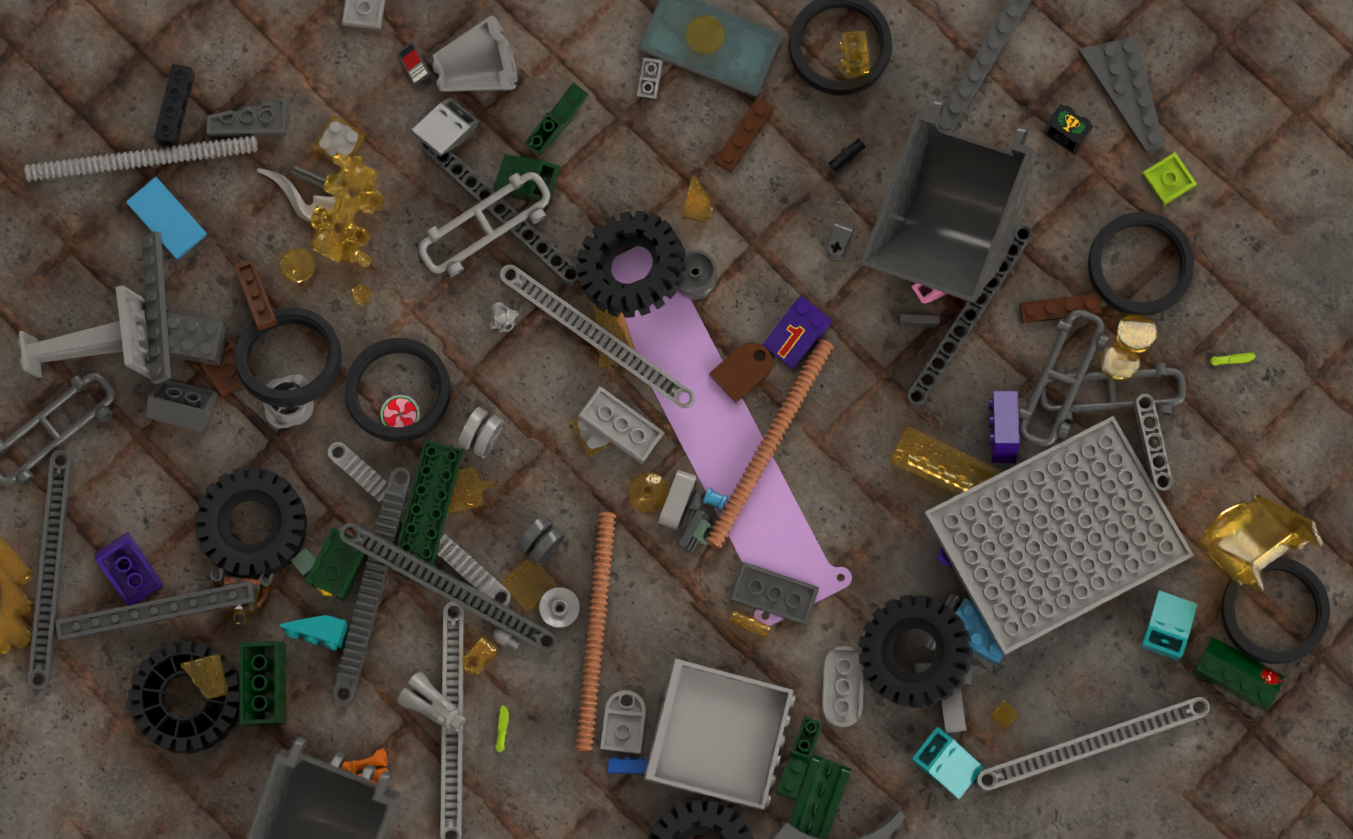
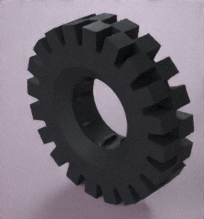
[128,641,239,754]

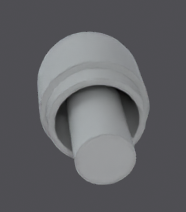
[493,627,519,650]

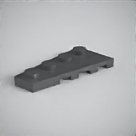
[206,98,287,137]

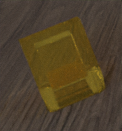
[991,701,1020,730]

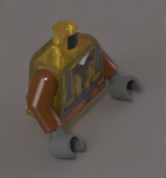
[210,568,274,624]

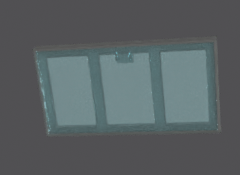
[638,0,784,98]

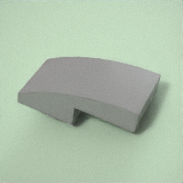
[637,58,663,99]
[941,688,966,733]

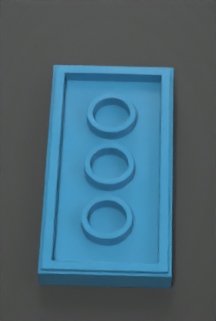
[126,177,208,260]

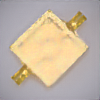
[448,466,495,515]

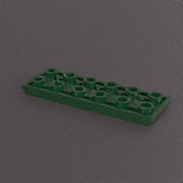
[397,440,464,566]
[788,755,851,839]

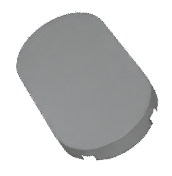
[822,646,864,728]

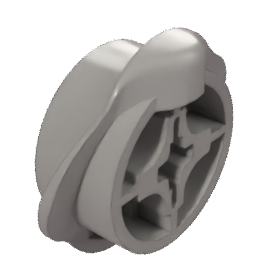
[263,374,314,429]

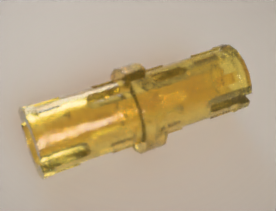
[729,610,771,638]

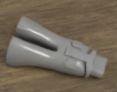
[398,672,466,732]

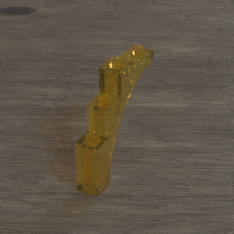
[0,536,34,655]

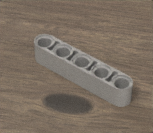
[1133,394,1173,491]

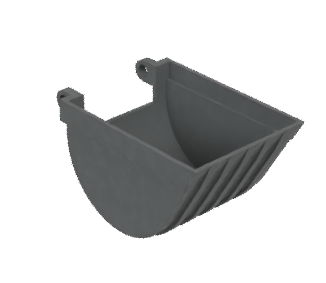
[861,99,1034,303]
[247,737,402,839]

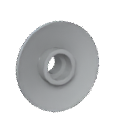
[539,587,580,628]

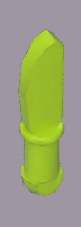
[1210,353,1256,366]
[495,705,509,752]

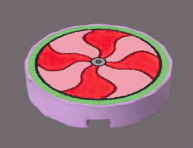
[380,395,421,427]

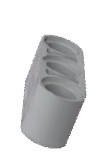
[658,470,697,530]

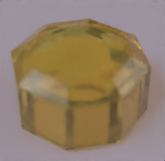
[352,284,372,305]

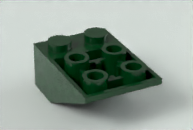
[493,154,561,208]

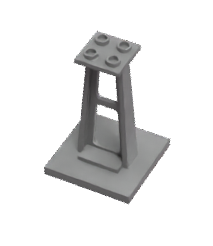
[18,286,151,379]

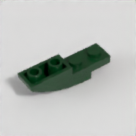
[524,82,589,156]
[776,716,823,801]

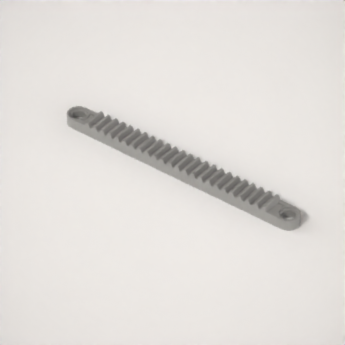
[500,265,695,408]
[328,442,511,606]
[440,601,464,839]
[977,697,1210,791]

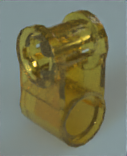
[463,635,500,675]

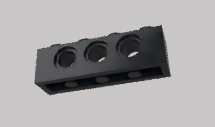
[154,64,195,147]

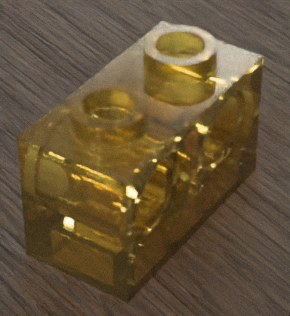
[839,30,870,77]

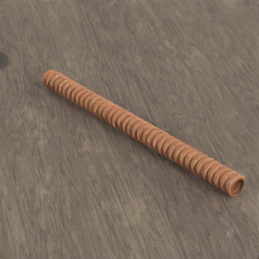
[705,339,834,548]
[575,512,616,751]

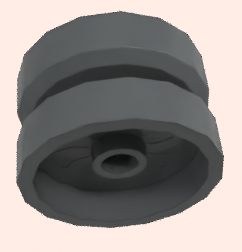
[675,250,717,300]
[515,515,566,566]

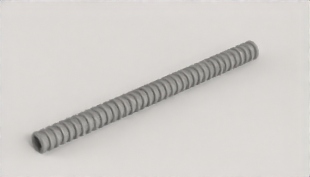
[24,135,258,182]

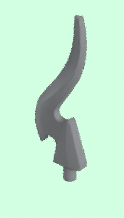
[257,168,351,223]

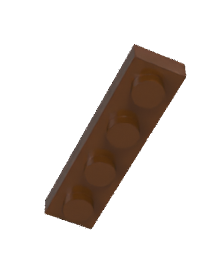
[715,97,774,173]
[234,259,277,331]
[1019,293,1102,324]

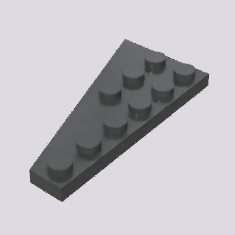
[1078,37,1165,153]

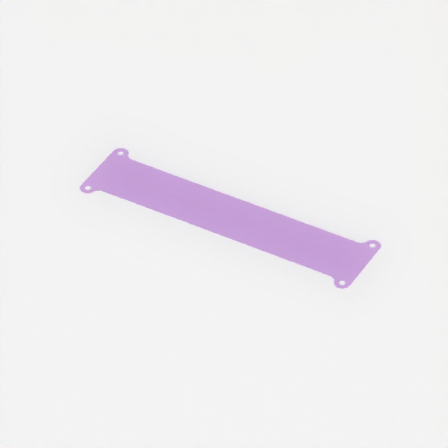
[611,246,852,627]

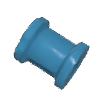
[702,487,728,512]

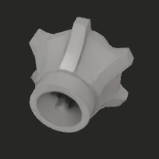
[489,302,519,332]

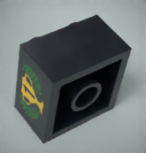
[1043,104,1093,155]

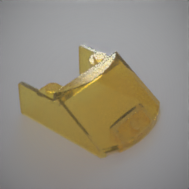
[1198,495,1323,592]

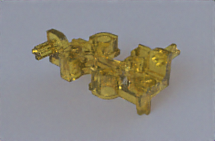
[310,152,383,268]

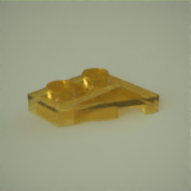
[181,654,228,699]

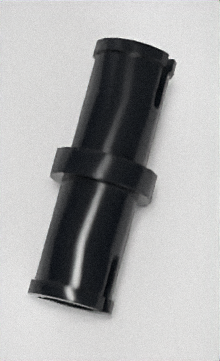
[828,138,866,172]

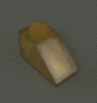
[683,176,713,223]

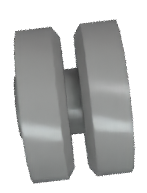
[458,407,504,459]

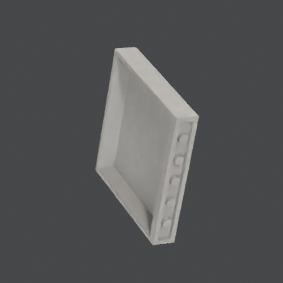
[643,659,795,811]

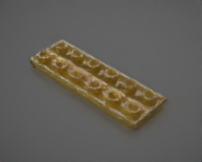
[889,426,1004,495]

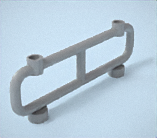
[419,172,550,277]

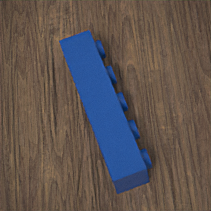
[608,757,648,774]

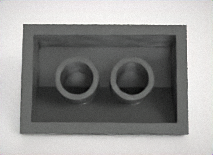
[146,379,218,432]

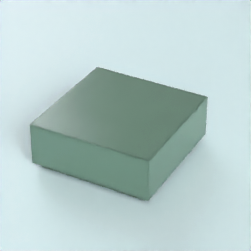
[692,519,713,545]
[291,548,316,576]

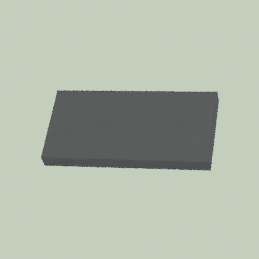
[730,562,819,626]

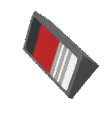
[397,41,431,86]

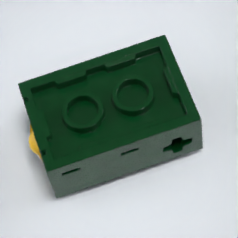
[305,527,367,602]

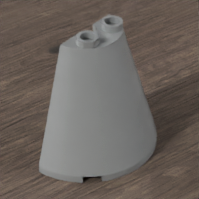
[432,15,517,92]

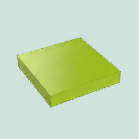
[1142,152,1197,206]

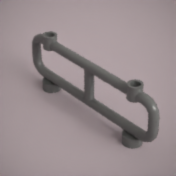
[1018,310,1110,447]
[1039,363,1186,422]
[0,373,115,487]

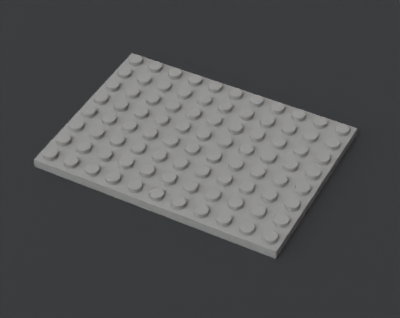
[923,416,1194,656]

